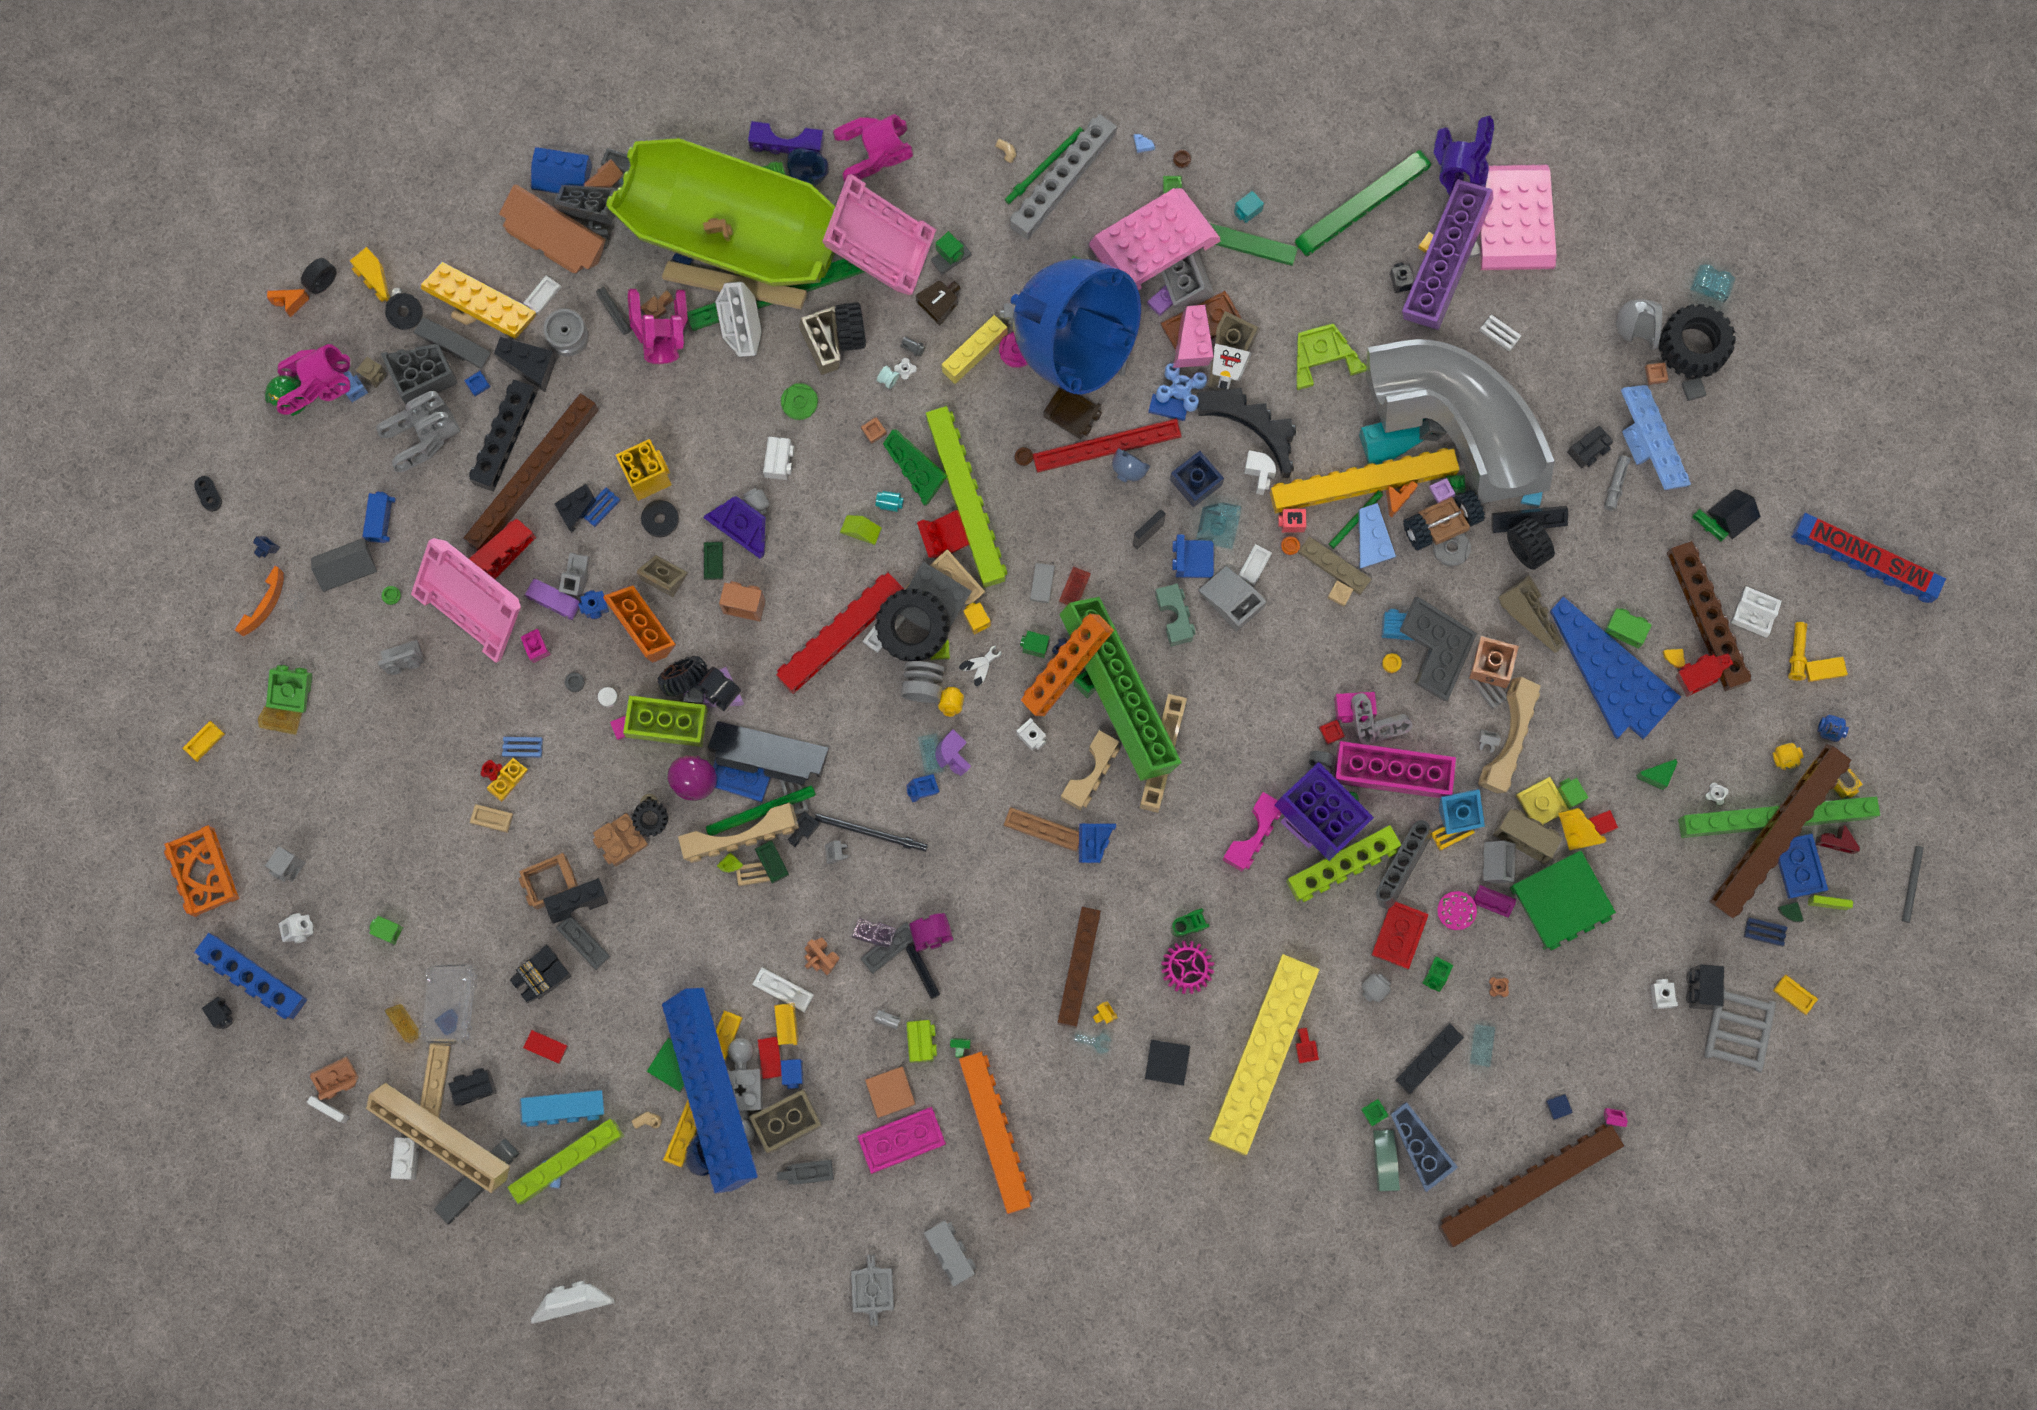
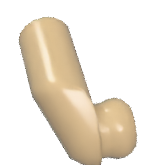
[996,139,1016,163]

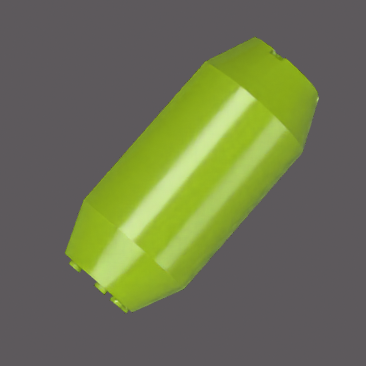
[606,138,835,287]

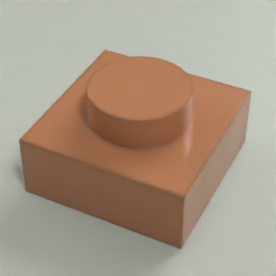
[1645,362,1669,385]
[861,417,887,444]

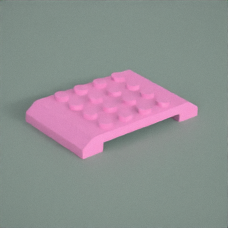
[1480,165,1556,270]
[822,174,936,295]
[1089,188,1220,290]
[411,538,521,663]

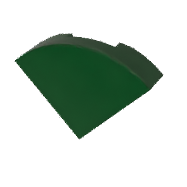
[1777,902,1804,922]

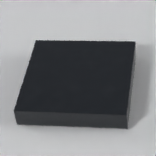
[1133,509,1166,550]
[1145,1039,1190,1086]

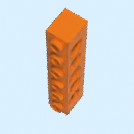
[1021,614,1114,716]

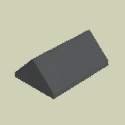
[311,538,377,592]

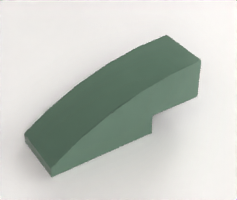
[1373,1130,1400,1192]

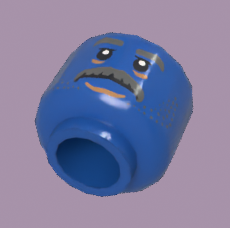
[1817,714,1849,742]

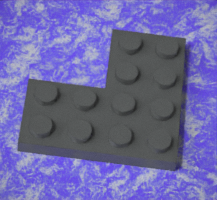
[1400,597,1477,701]

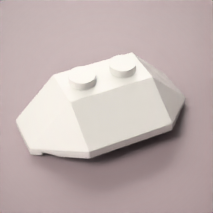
[715,282,762,357]
[531,1281,615,1323]

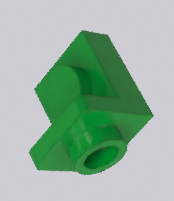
[1422,956,1453,992]

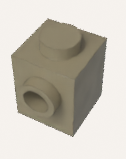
[356,357,387,388]

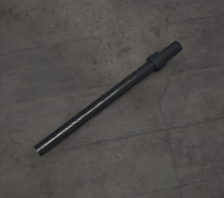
[815,813,928,852]

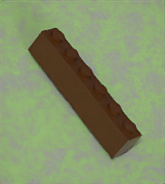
[1057,907,1101,1029]

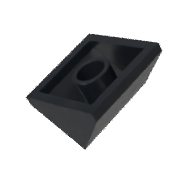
[1707,489,1761,540]

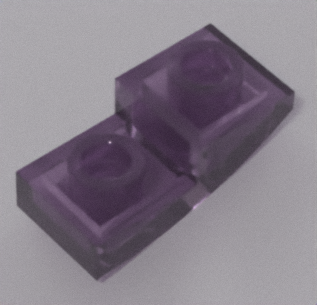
[852,918,896,947]

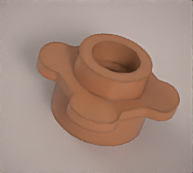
[1489,977,1509,997]

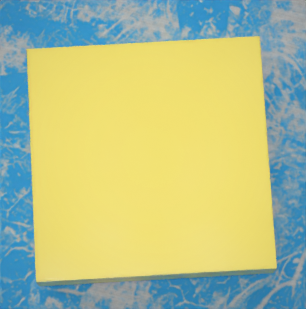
[1516,777,1569,826]

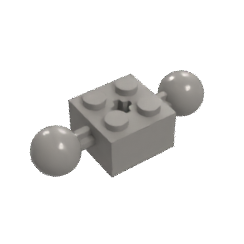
[728,1038,763,1143]

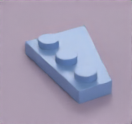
[1358,503,1396,569]

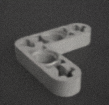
[1351,693,1412,744]

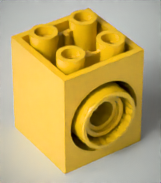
[616,439,672,501]

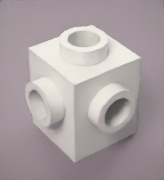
[279,913,313,943]

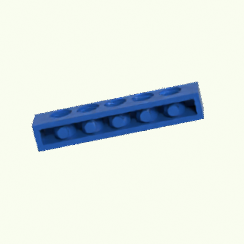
[194,933,308,1019]

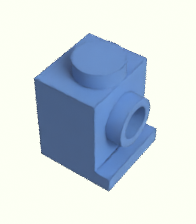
[339,371,368,403]

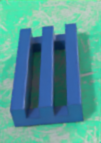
[584,487,621,527]

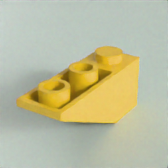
[350,247,390,302]

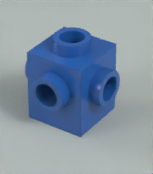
[578,591,609,619]

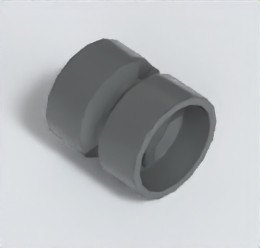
[1307,751,1335,775]

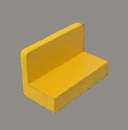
[774,1003,799,1045]

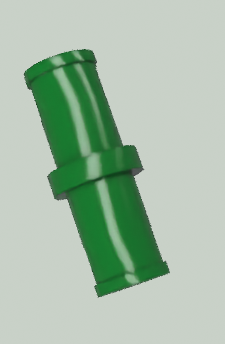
[1691,509,1729,542]

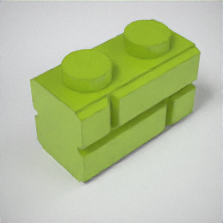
[906,1020,937,1063]

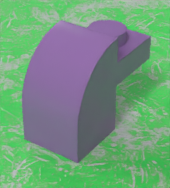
[935,729,971,776]

